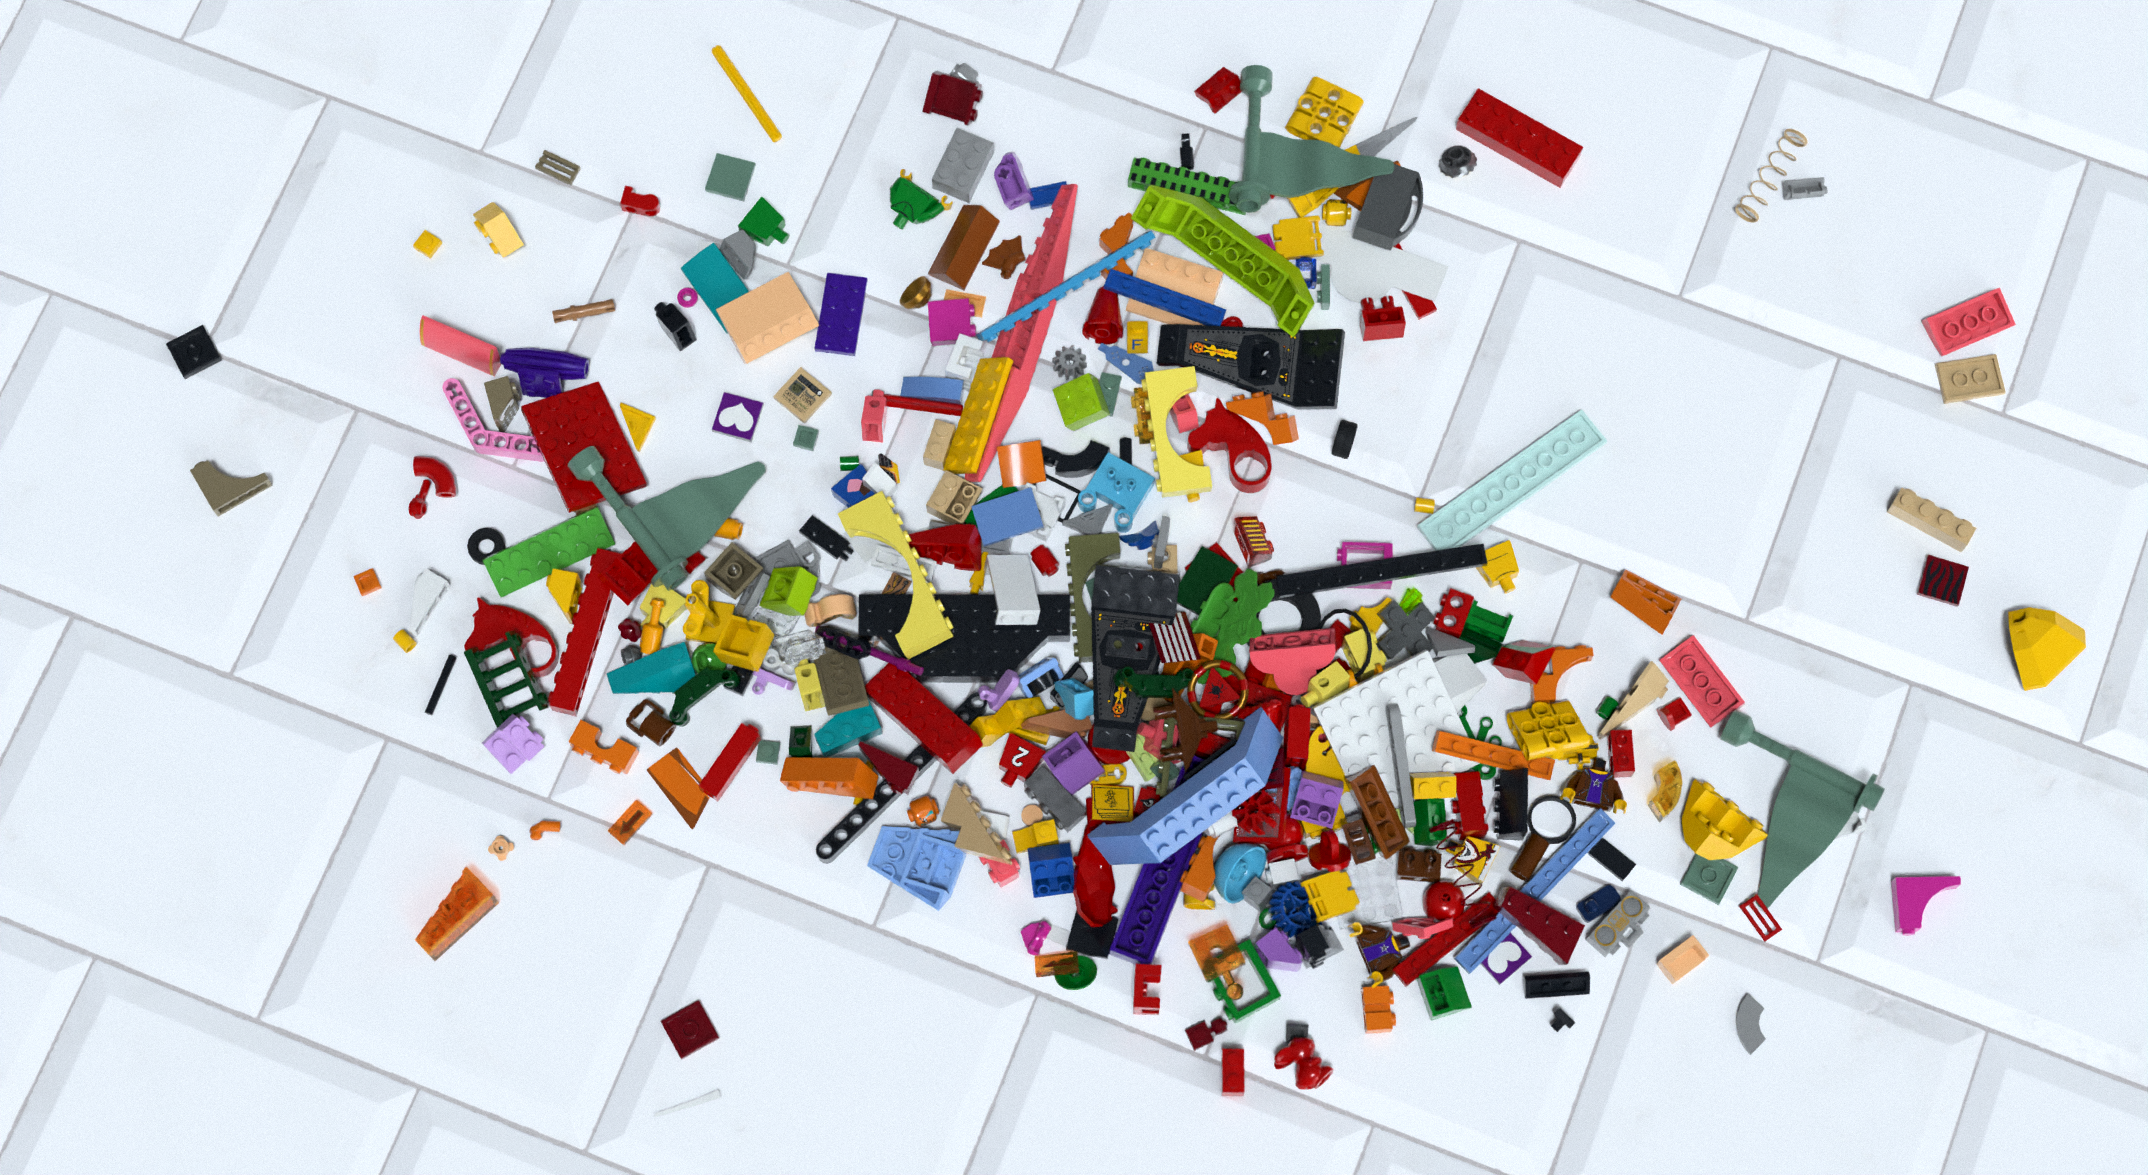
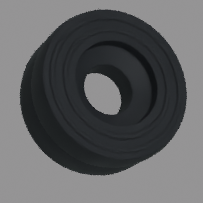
[1331,420,1358,459]

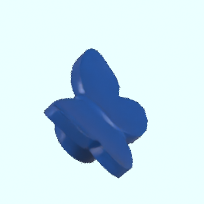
[1119,521,1159,550]

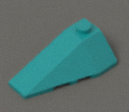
[607,642,696,694]

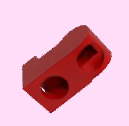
[620,186,660,216]

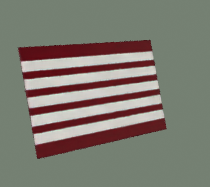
[1149,612,1201,663]

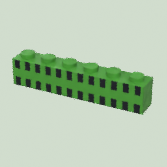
[1128,157,1246,215]

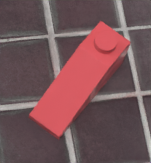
[1169,394,1199,433]

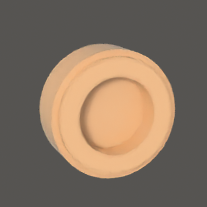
[1021,805,1043,827]

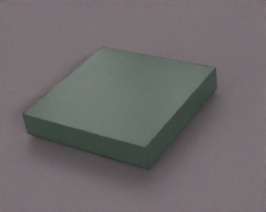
[705,153,756,201]
[1680,854,1739,905]

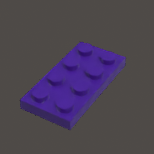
[814,273,868,356]

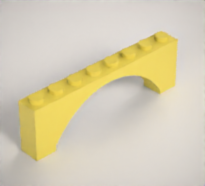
[838,491,954,660]

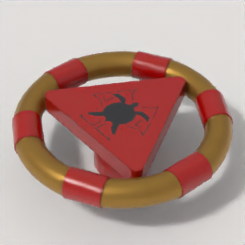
[1187,660,1249,720]

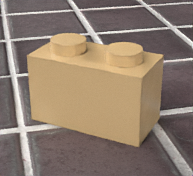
[923,419,956,470]

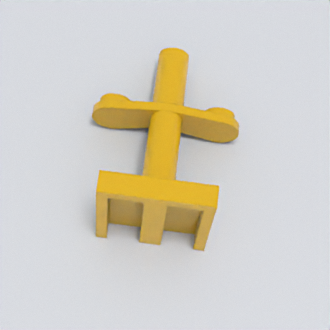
[683,580,735,644]

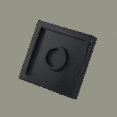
[166,325,222,379]

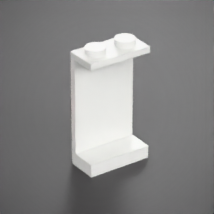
[984,555,1040,625]

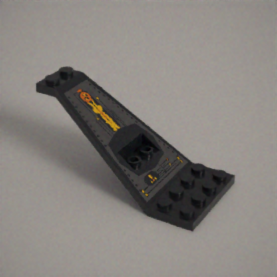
[1156,324,1345,410]
[1091,564,1180,752]

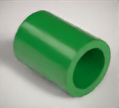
[840,456,859,471]
[1596,696,1619,720]

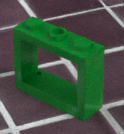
[1202,939,1281,1024]

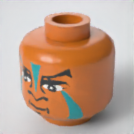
[906,795,939,827]

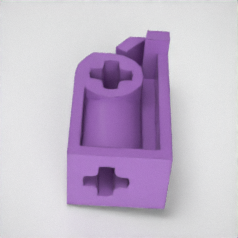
[994,152,1034,210]

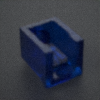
[1295,257,1317,289]

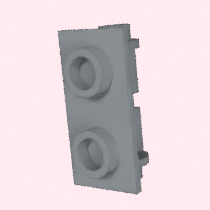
[1784,177,1828,200]

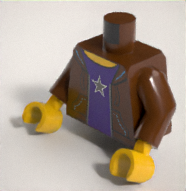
[1560,759,1627,814]
[1347,922,1410,988]

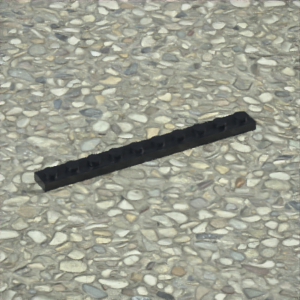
[1276,543,1488,598]

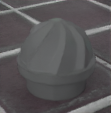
[621,645,642,665]

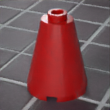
[1082,286,1123,345]

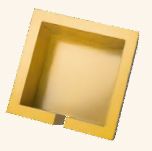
[713,614,774,672]

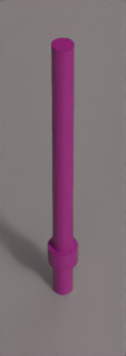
[815,625,924,676]

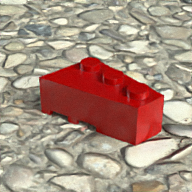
[1451,772,1489,841]

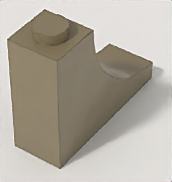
[190,460,273,517]

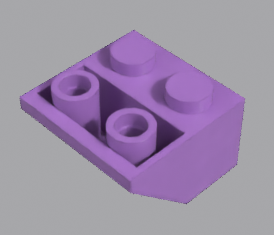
[1042,731,1106,795]
[1290,771,1343,829]
[1254,928,1303,972]

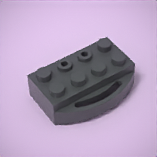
[1352,164,1424,251]

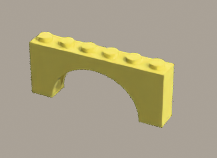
[1141,366,1212,498]

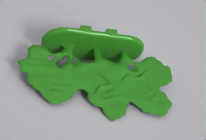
[1190,568,1275,684]

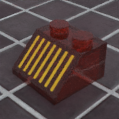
[1233,516,1274,568]

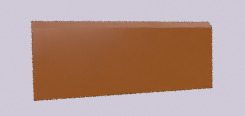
[928,205,1000,291]
[1344,765,1410,859]

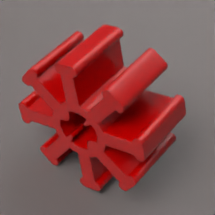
[1232,790,1280,836]

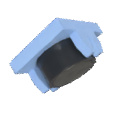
[1018,657,1064,698]

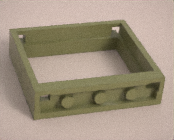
[1156,716,1246,810]

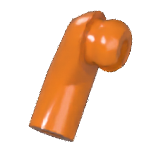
[529,820,560,840]

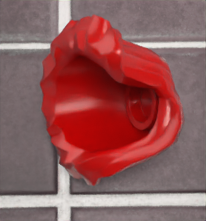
[1237,699,1283,728]

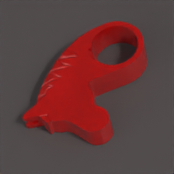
[1187,398,1272,493]
[464,597,559,678]

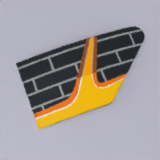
[878,453,900,484]

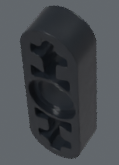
[815,625,871,659]

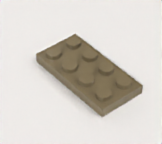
[812,643,870,716]

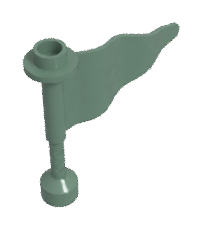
[1229,65,1394,213]
[567,446,766,591]
[1720,709,1885,908]

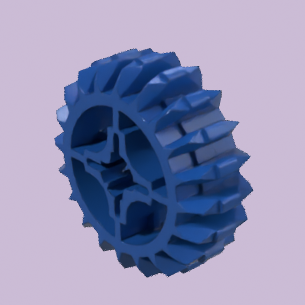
[1268,881,1323,939]

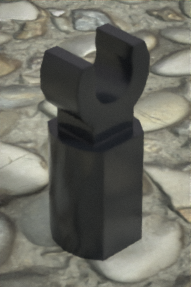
[1180,133,1194,170]

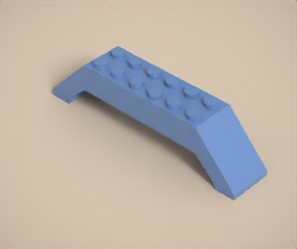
[1087,707,1283,865]

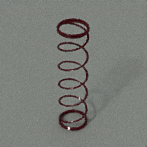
[1429,819,1497,929]

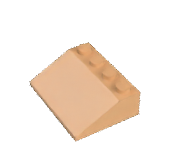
[1126,248,1223,325]
[716,272,819,364]

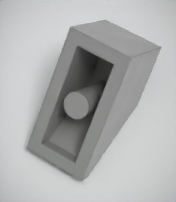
[719,229,755,280]

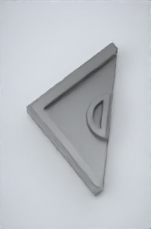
[1062,504,1113,535]
[1425,627,1475,657]

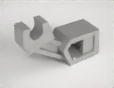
[794,541,821,598]

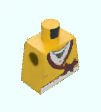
[1445,836,1501,886]

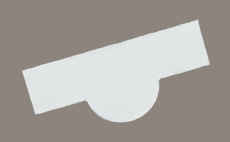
[1304,216,1449,303]

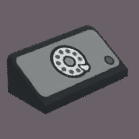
[1050,663,1088,708]

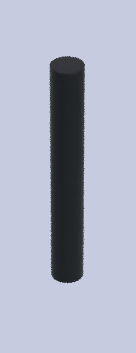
[424,655,456,716]

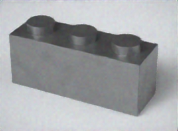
[1024,766,1086,833]

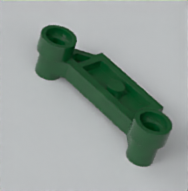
[669,667,740,727]
[1113,667,1194,698]

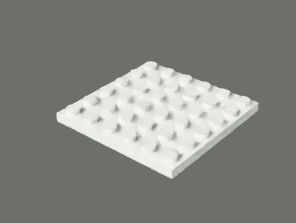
[1312,649,1480,807]

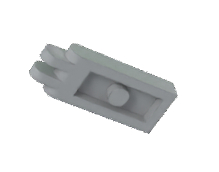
[734,572,770,618]

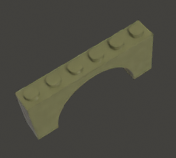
[1065,533,1122,663]

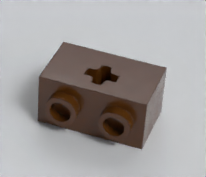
[1340,813,1376,865]

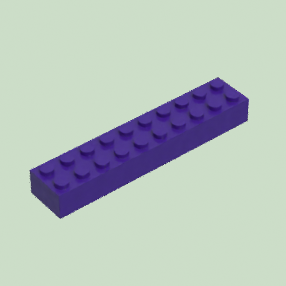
[1109,756,1205,964]

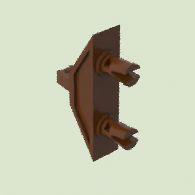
[1153,688,1218,775]

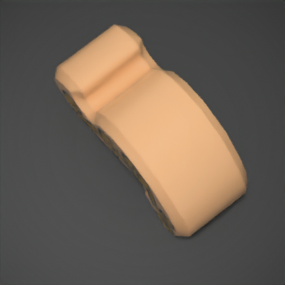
[804,594,857,627]

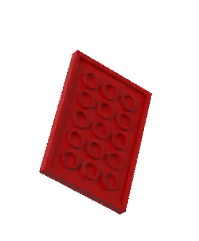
[521,381,647,513]

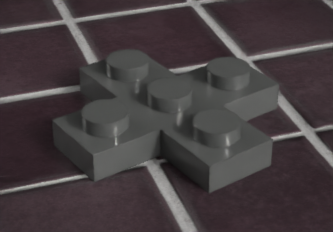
[1376,600,1435,660]

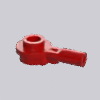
[408,480,431,519]

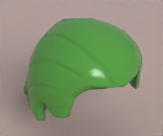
[692,643,727,673]

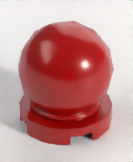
[1263,813,1308,865]

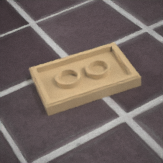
[1935,354,2006,404]

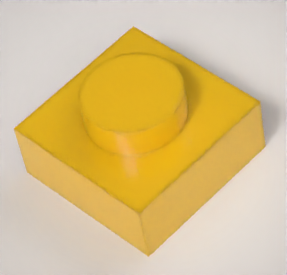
[413,230,442,259]

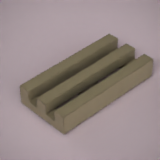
[535,150,581,185]

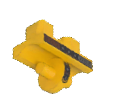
[1558,735,1599,770]

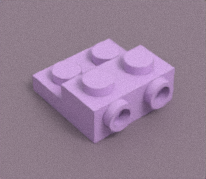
[482,714,545,774]

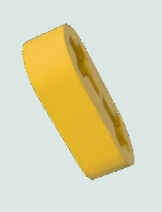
[1089,764,1127,785]

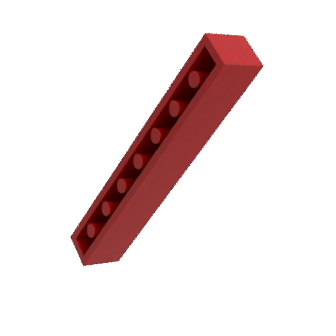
[548,548,620,717]

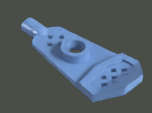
[1098,343,1154,384]

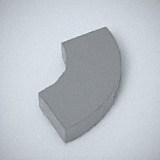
[1736,993,1766,1055]

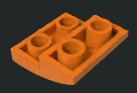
[997,440,1047,488]

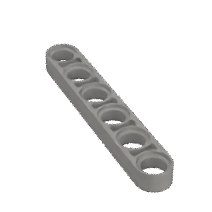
[1386,704,1416,829]

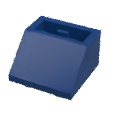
[1027,843,1074,898]

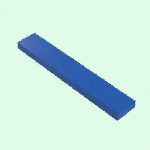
[1103,269,1226,326]

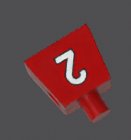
[999,733,1046,788]

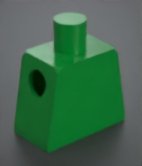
[738,197,790,246]

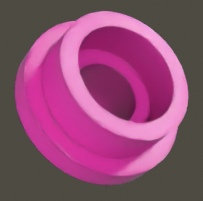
[677,288,698,308]

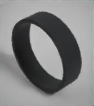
[1528,796,1576,844]

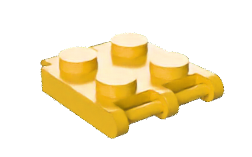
[1272,216,1324,260]
[1300,871,1360,923]

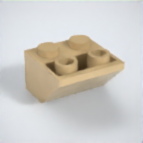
[926,470,983,524]

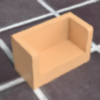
[1656,935,1709,985]

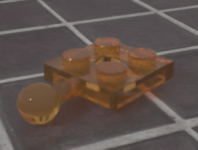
[1188,924,1246,1000]

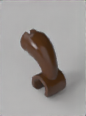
[1257,569,1285,585]

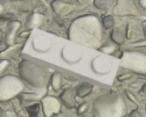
[870,545,937,583]

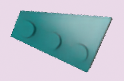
[814,697,883,758]

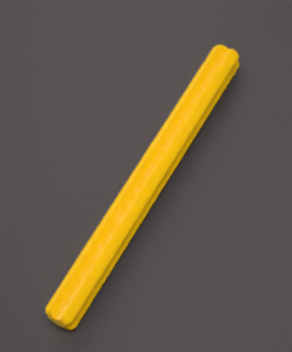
[711,45,782,142]

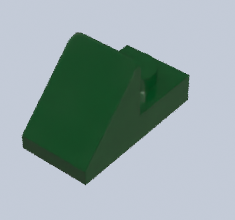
[789,726,812,758]

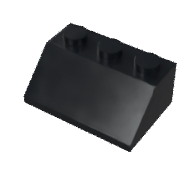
[1493,768,1528,841]

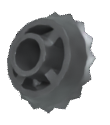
[1438,145,1477,178]

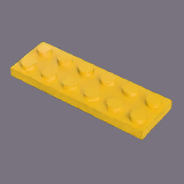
[943,357,1013,474]

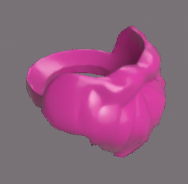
[1021,921,1052,955]

